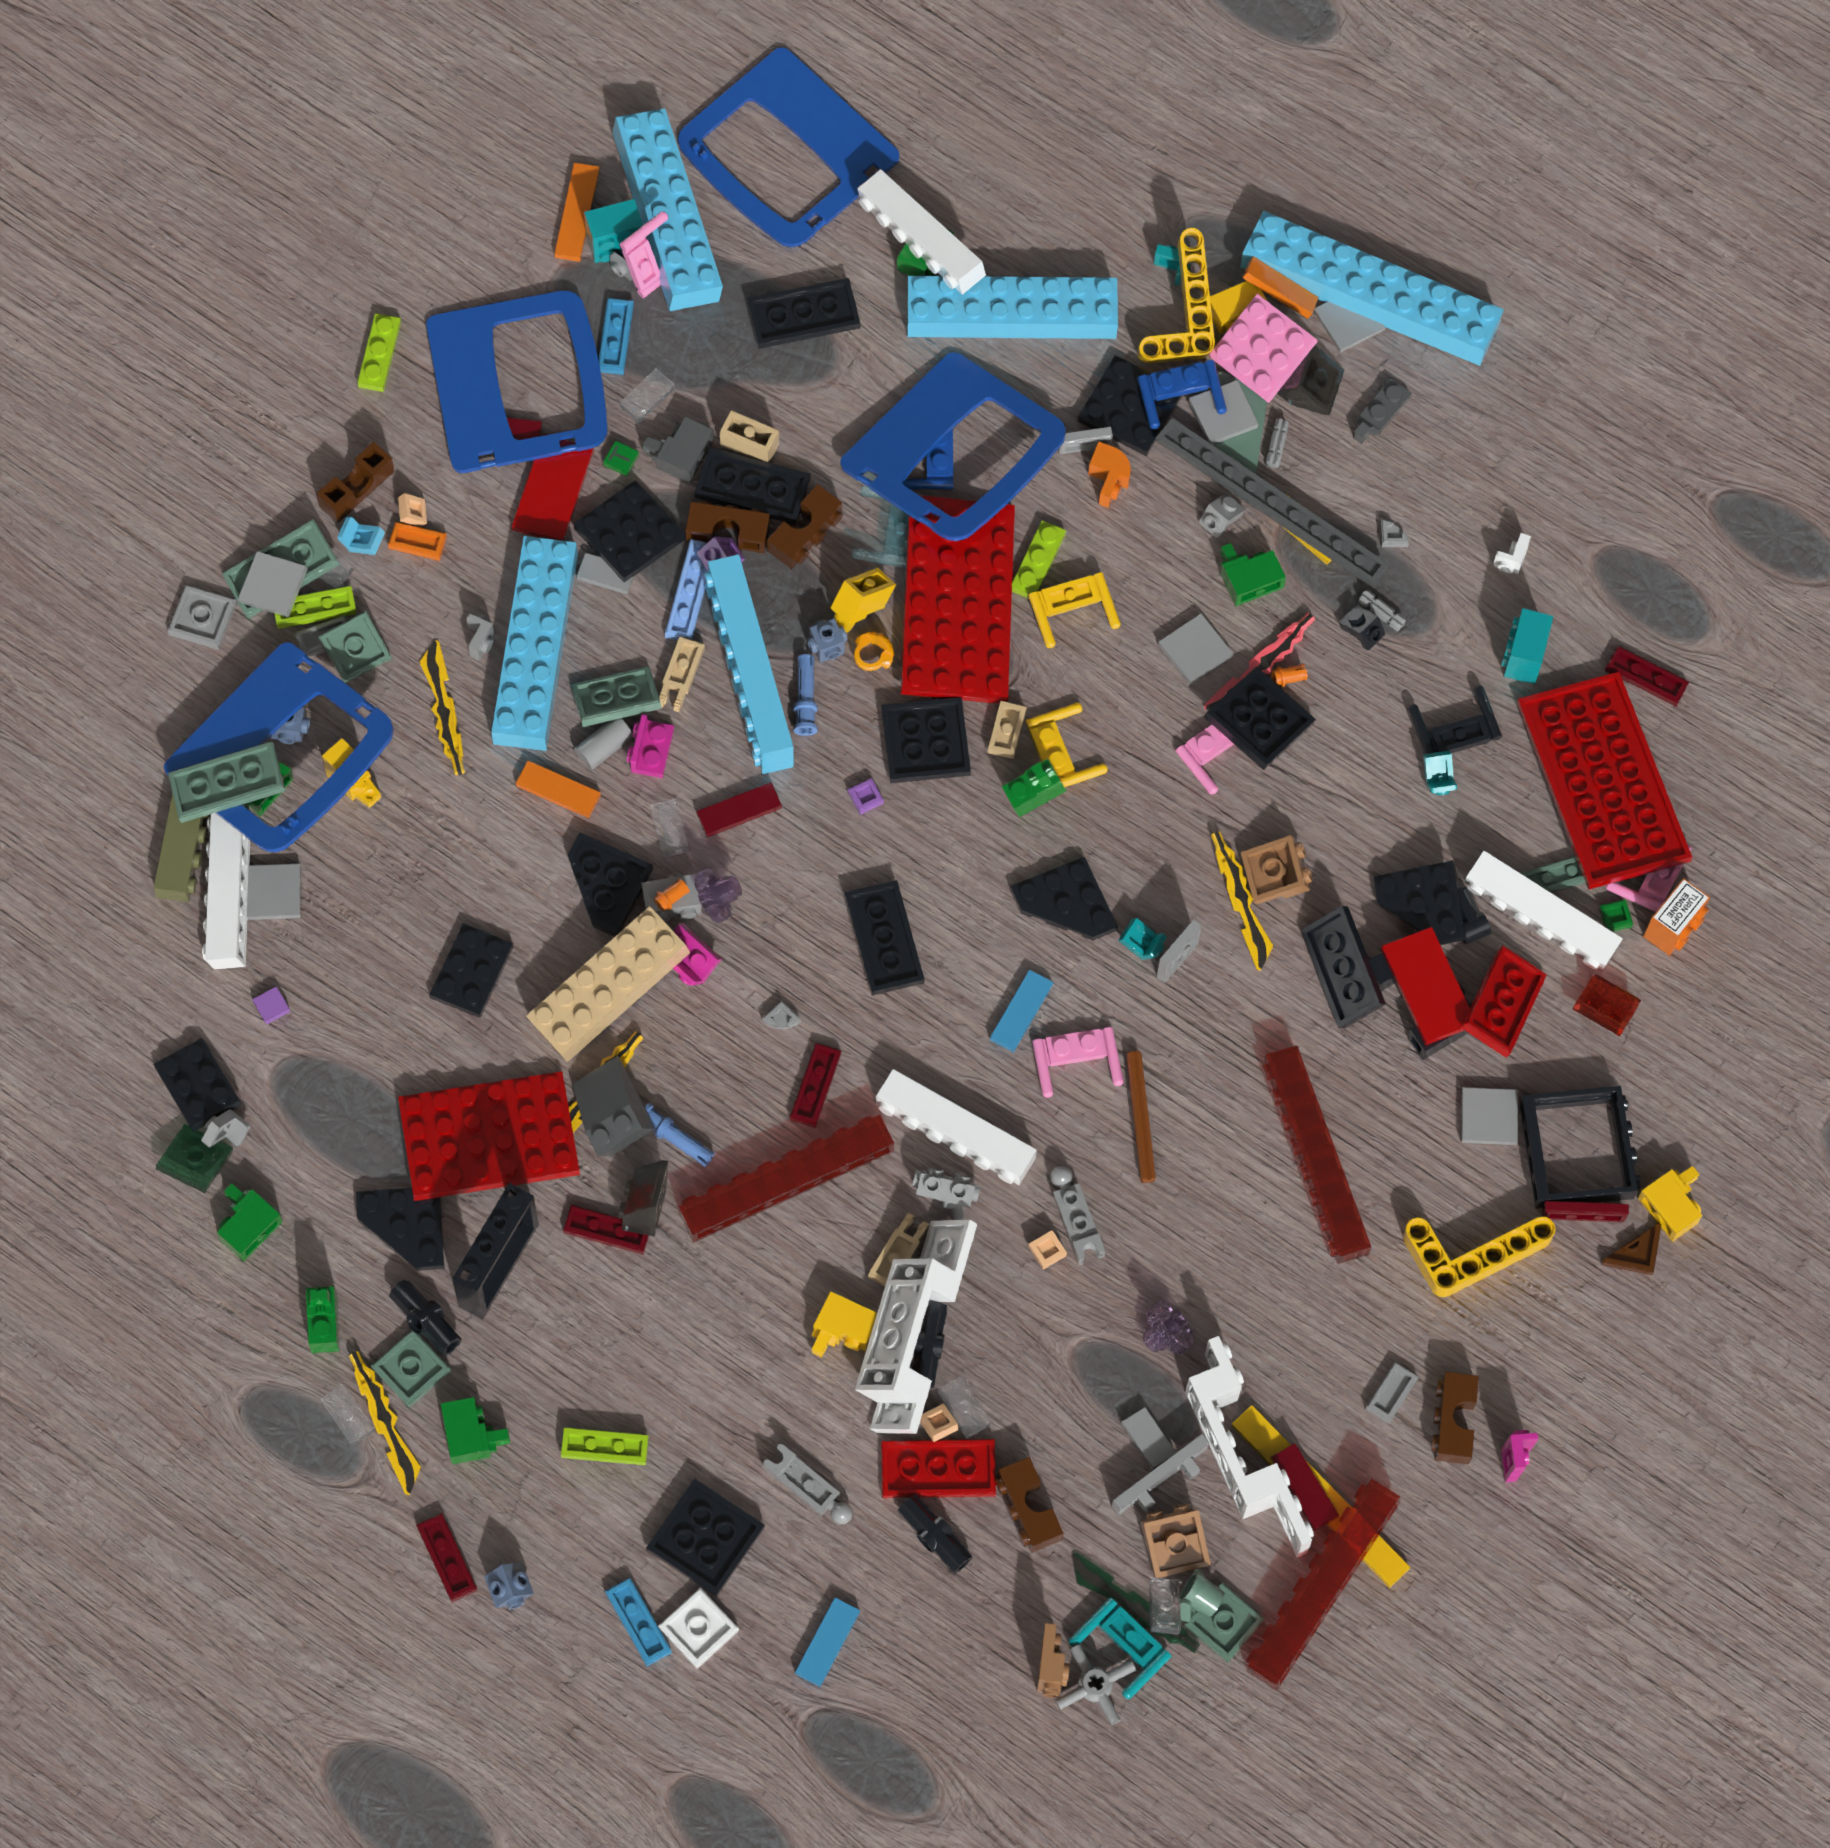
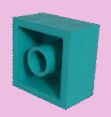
[584,199,643,263]
[1501,608,1554,685]

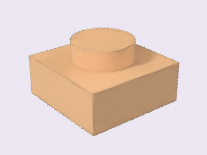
[398,493,427,527]
[1028,1230,1067,1270]
[920,1403,958,1442]

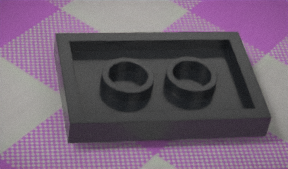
[429,924,514,1018]
[153,1038,241,1132]

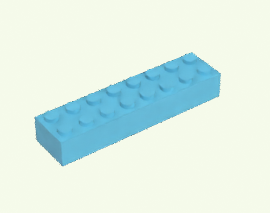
[612,108,723,311]
[907,276,1118,339]
[491,536,578,751]
[704,554,794,775]

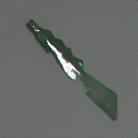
[1072,1553,1201,1654]

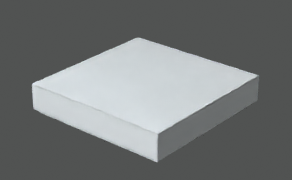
[658,1588,739,1669]

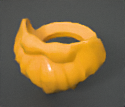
[854,631,894,671]

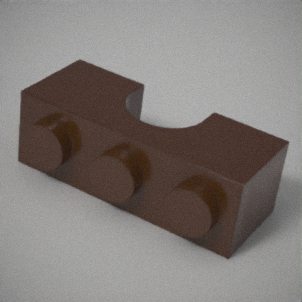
[316,441,395,524]
[767,484,843,569]
[686,501,770,553]
[1431,1372,1479,1464]
[995,1457,1064,1553]

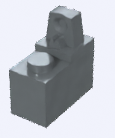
[642,417,714,484]

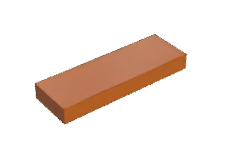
[1243,256,1319,319]
[516,761,601,819]

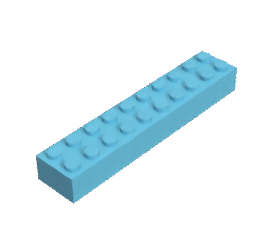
[1240,211,1504,366]

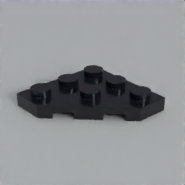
[568,832,653,937]
[1010,857,1118,941]
[1373,860,1467,945]
[356,1188,445,1271]

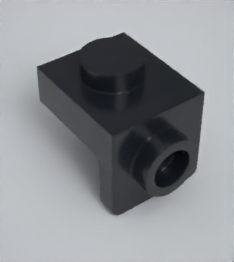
[1339,605,1385,650]

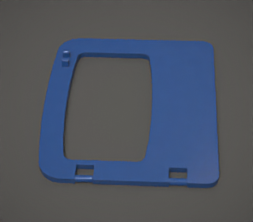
[678,48,899,247]
[426,291,608,473]
[840,352,1066,541]
[164,642,394,852]

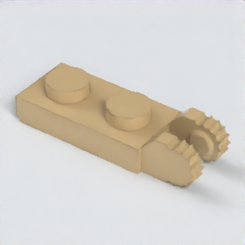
[659,637,705,712]
[868,1213,929,1287]

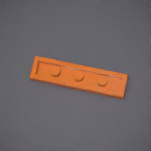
[555,163,600,262]

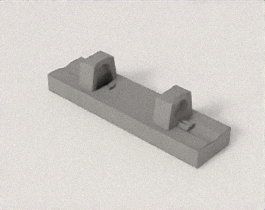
[1111,1434,1209,1516]

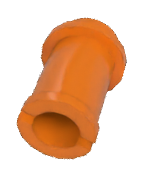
[1272,663,1308,688]
[654,878,690,911]

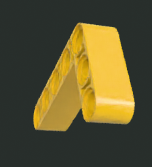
[1137,228,1215,364]
[1403,1217,1555,1297]

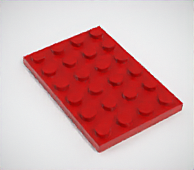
[398,1071,580,1201]

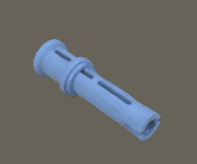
[793,654,818,736]
[645,1103,715,1167]

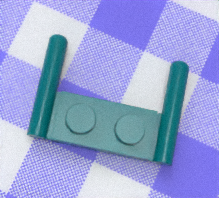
[1068,1597,1172,1699]

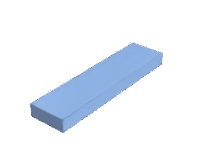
[665,539,708,640]

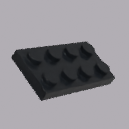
[747,278,861,349]
[694,447,811,524]
[844,880,925,996]
[1301,906,1386,1028]

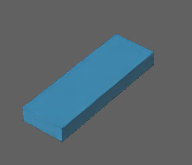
[599,298,634,375]
[990,970,1054,1053]
[605,1578,672,1667]
[795,1598,860,1688]

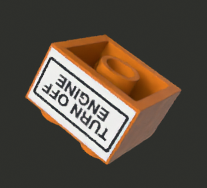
[1643,878,1710,956]

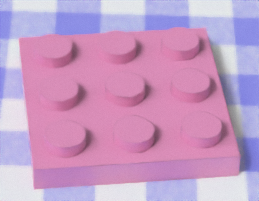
[1208,294,1318,403]

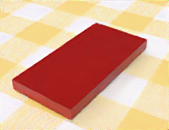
[512,434,594,541]
[1381,927,1470,1045]
[1461,945,1547,1058]
[881,1439,996,1498]

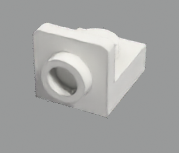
[1493,533,1531,574]

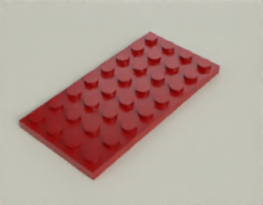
[900,495,1015,704]
[1517,672,1692,890]

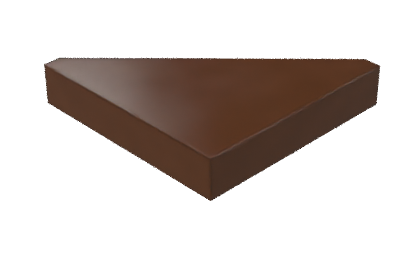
[1602,1223,1662,1275]

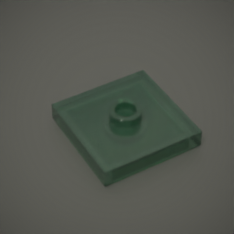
[156,1124,233,1193]

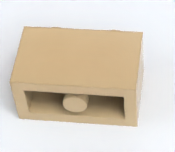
[720,410,779,463]

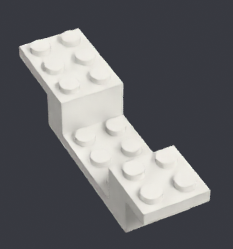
[855,1220,977,1434]
[1185,1336,1314,1558]

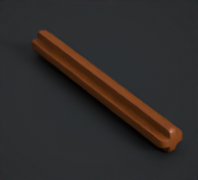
[1126,1051,1156,1183]

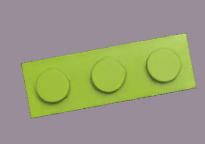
[357,313,401,392]
[1012,521,1066,599]
[275,586,357,629]
[561,1428,649,1465]

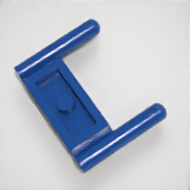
[1138,360,1227,429]
[903,429,953,490]

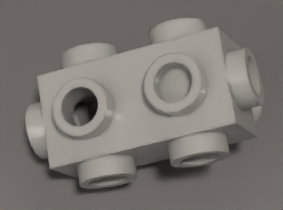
[912,1167,981,1220]

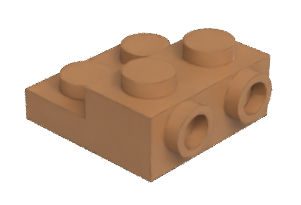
[1241,835,1313,905]
[1140,1504,1211,1579]
[1037,1623,1070,1698]

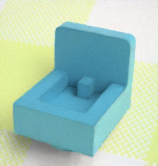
[337,516,385,555]

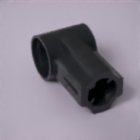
[1459,887,1491,944]

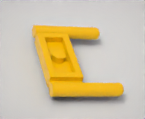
[1028,572,1121,648]
[1025,702,1108,787]

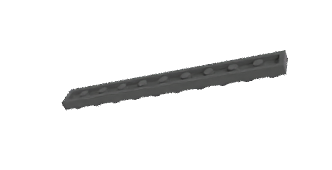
[1156,418,1389,588]

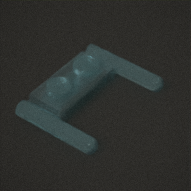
[852,486,908,568]

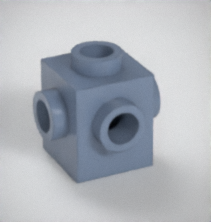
[807,618,848,663]
[270,707,310,744]
[484,1562,534,1610]

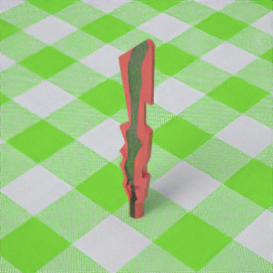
[1204,613,1315,710]

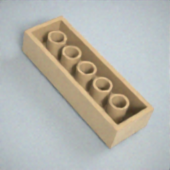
[526,906,690,1062]

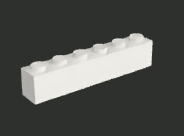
[857,169,986,295]
[202,804,250,969]
[1464,851,1623,970]
[876,1069,1037,1185]

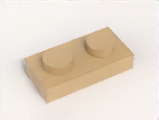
[988,701,1027,759]

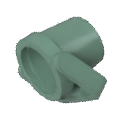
[1178,1569,1225,1623]

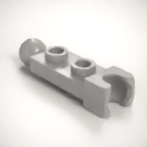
[1050,1166,1105,1265]
[762,1444,853,1524]

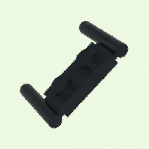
[1408,685,1503,754]

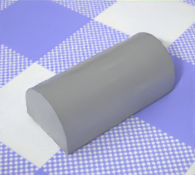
[574,718,633,771]

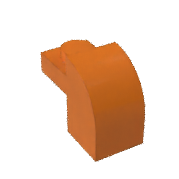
[1088,442,1131,508]

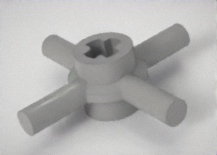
[1055,1644,1136,1726]

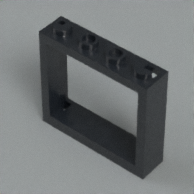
[1519,1086,1640,1209]
[452,1183,539,1319]

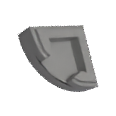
[1380,519,1409,547]
[762,1000,801,1029]

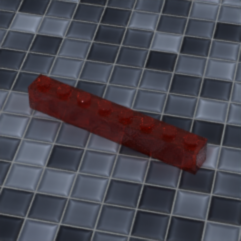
[1261,1045,1371,1265]
[678,1115,894,1243]
[1246,1478,1400,1691]

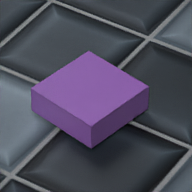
[847,778,884,815]
[252,987,290,1025]

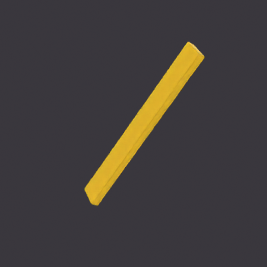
[1231,1405,1411,1589]

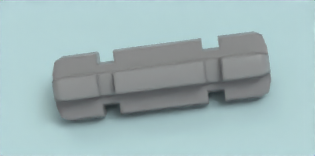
[1265,418,1289,468]
[1359,590,1406,631]

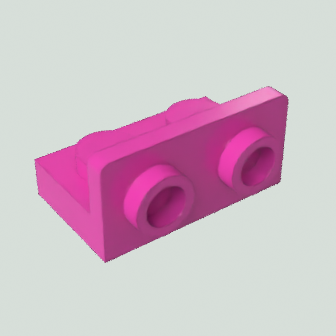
[627,714,674,778]
[673,923,722,986]
[1501,1430,1539,1482]

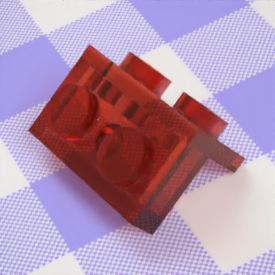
[1573,973,1641,1036]

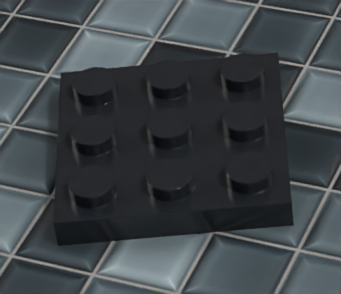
[1077,355,1183,456]
[574,480,686,583]
[1204,666,1316,770]
[881,697,971,783]
[646,1478,765,1597]

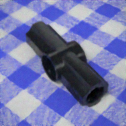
[389,1280,462,1356]
[912,1301,947,1388]
[897,1494,973,1574]

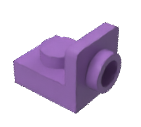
[697,537,745,571]

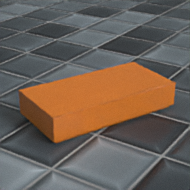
[388,522,447,561]

